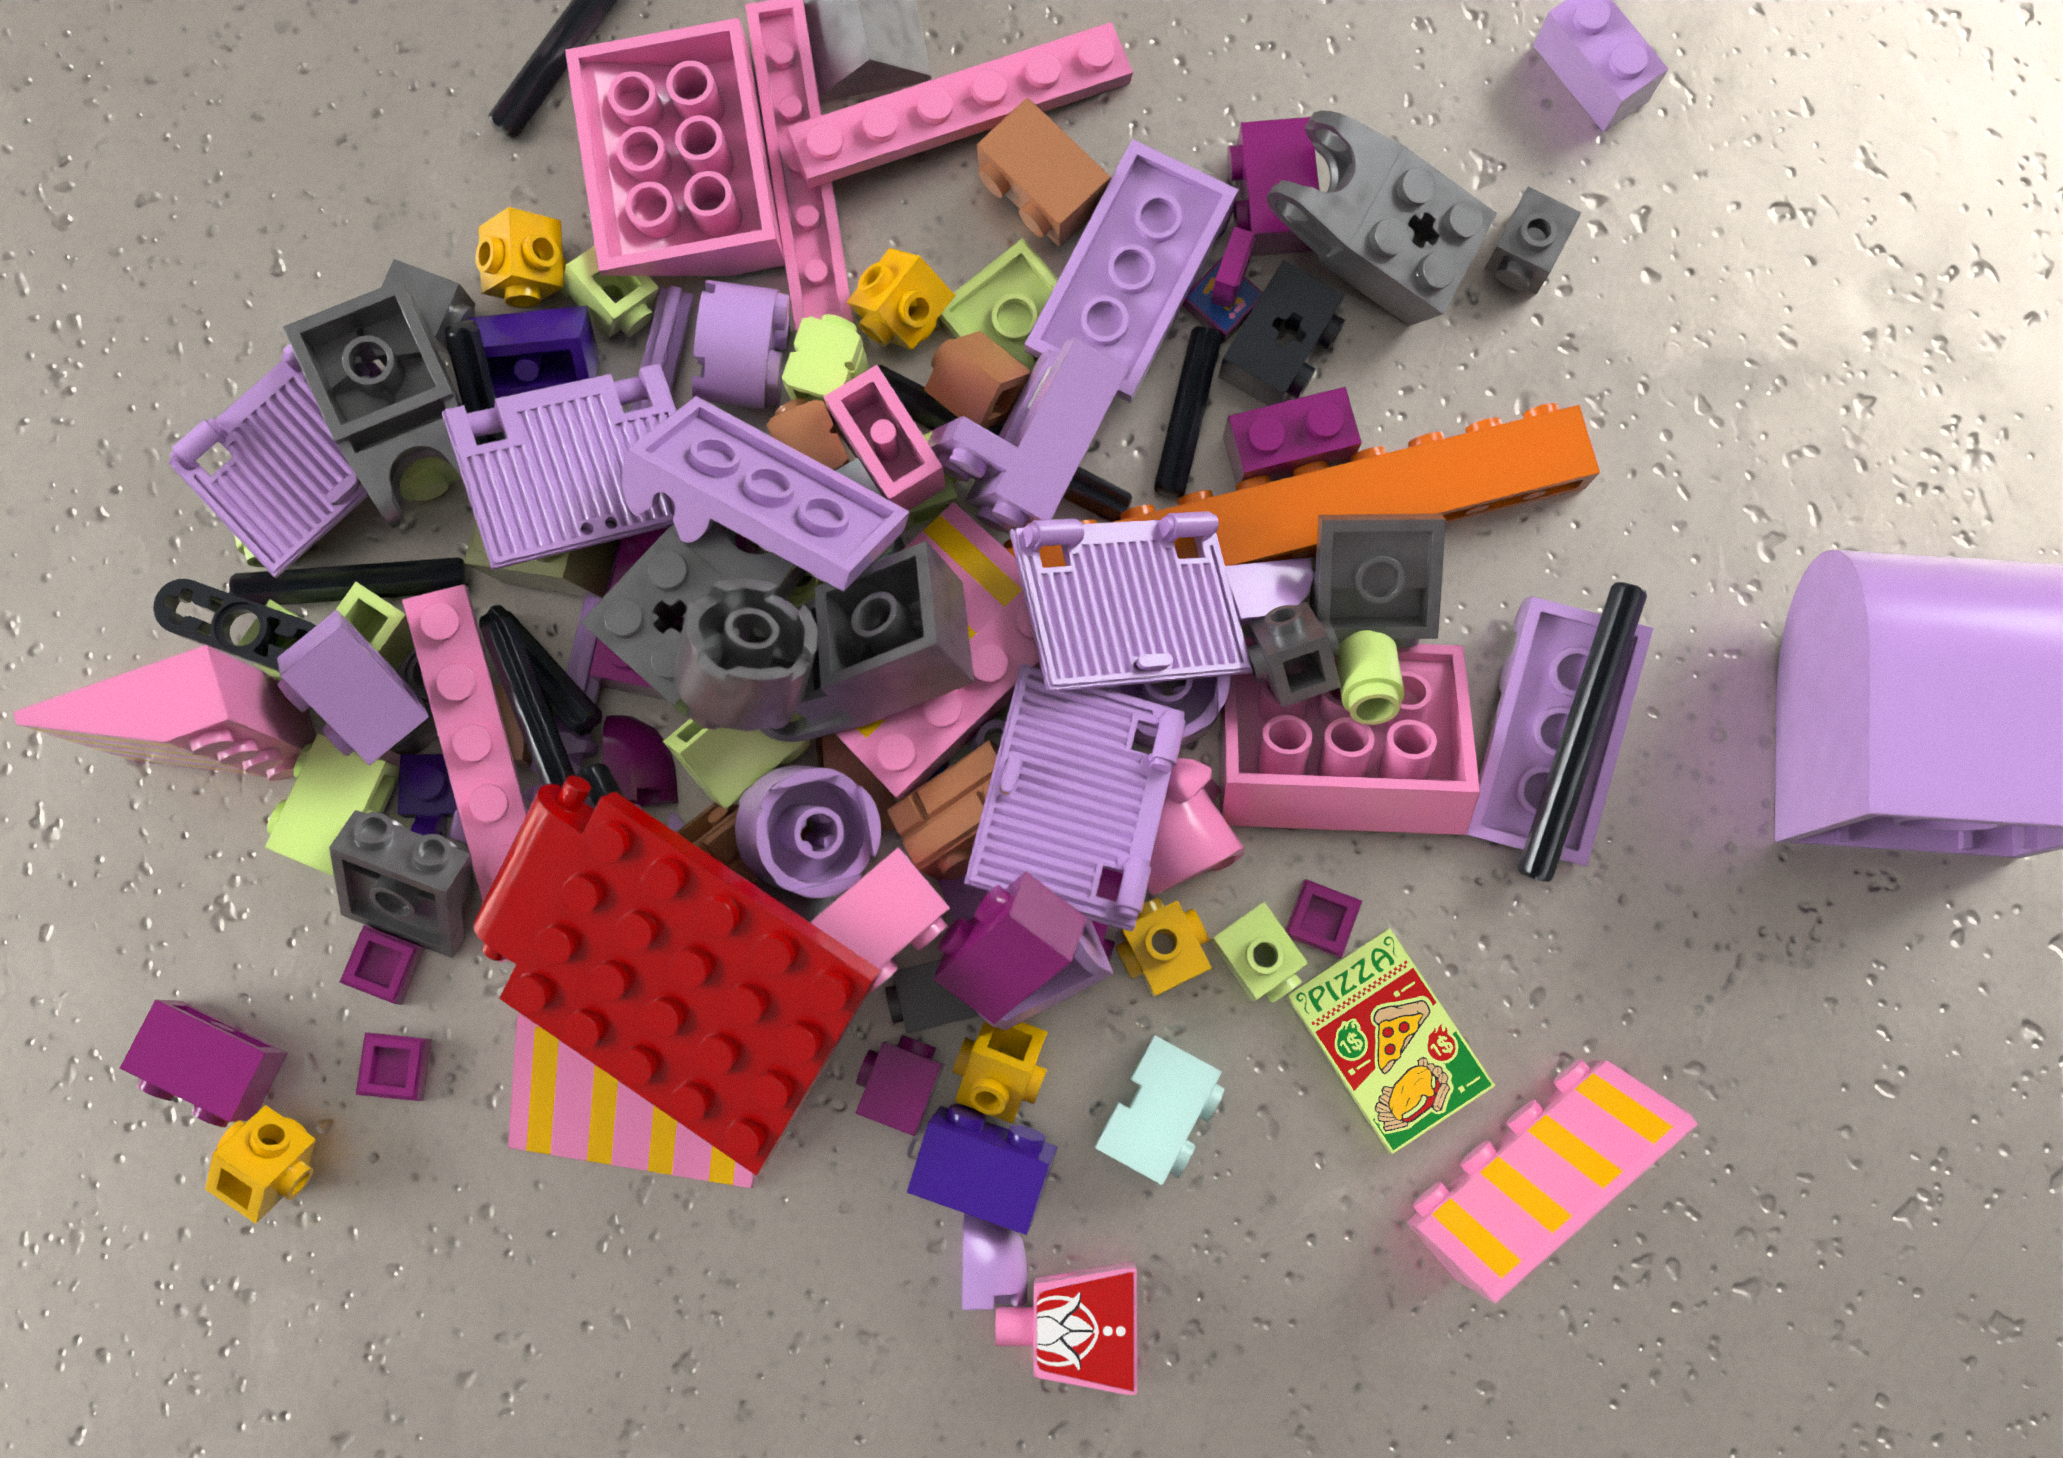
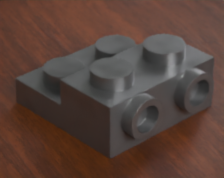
[1310,514,1446,647]
[329,810,473,958]

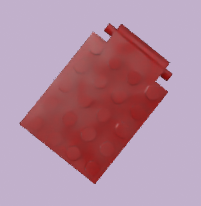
[473,776,882,1176]

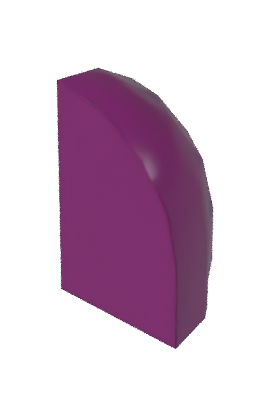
[602,715,678,807]

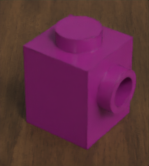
[855,1035,945,1136]

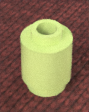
[1335,630,1405,725]

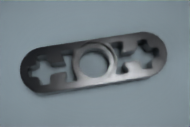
[153,579,317,672]

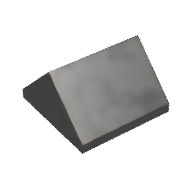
[803,0,932,102]

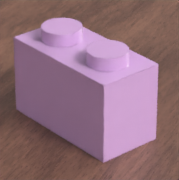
[1533,0,1668,133]
[277,610,429,766]

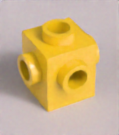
[475,207,567,308]
[847,248,956,350]
[1115,897,1212,998]
[952,1020,1048,1124]
[205,1105,316,1224]

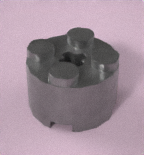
[674,578,818,731]

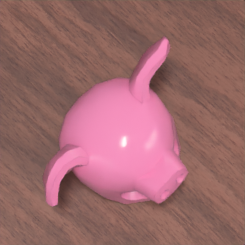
[1146,758,1244,897]

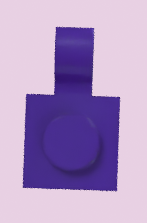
[397,754,458,839]

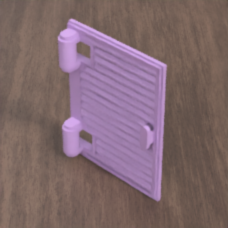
[168,344,383,578]
[442,364,676,570]
[1010,511,1253,692]
[964,663,1186,932]

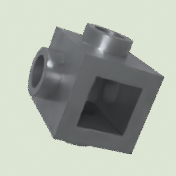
[1247,602,1341,707]

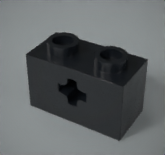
[1218,260,1346,406]

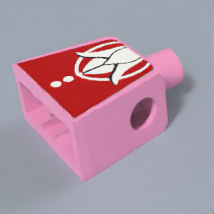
[995,1262,1137,1395]

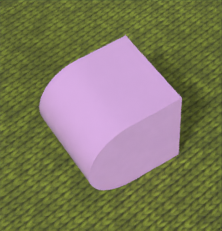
[1775,550,2063,858]

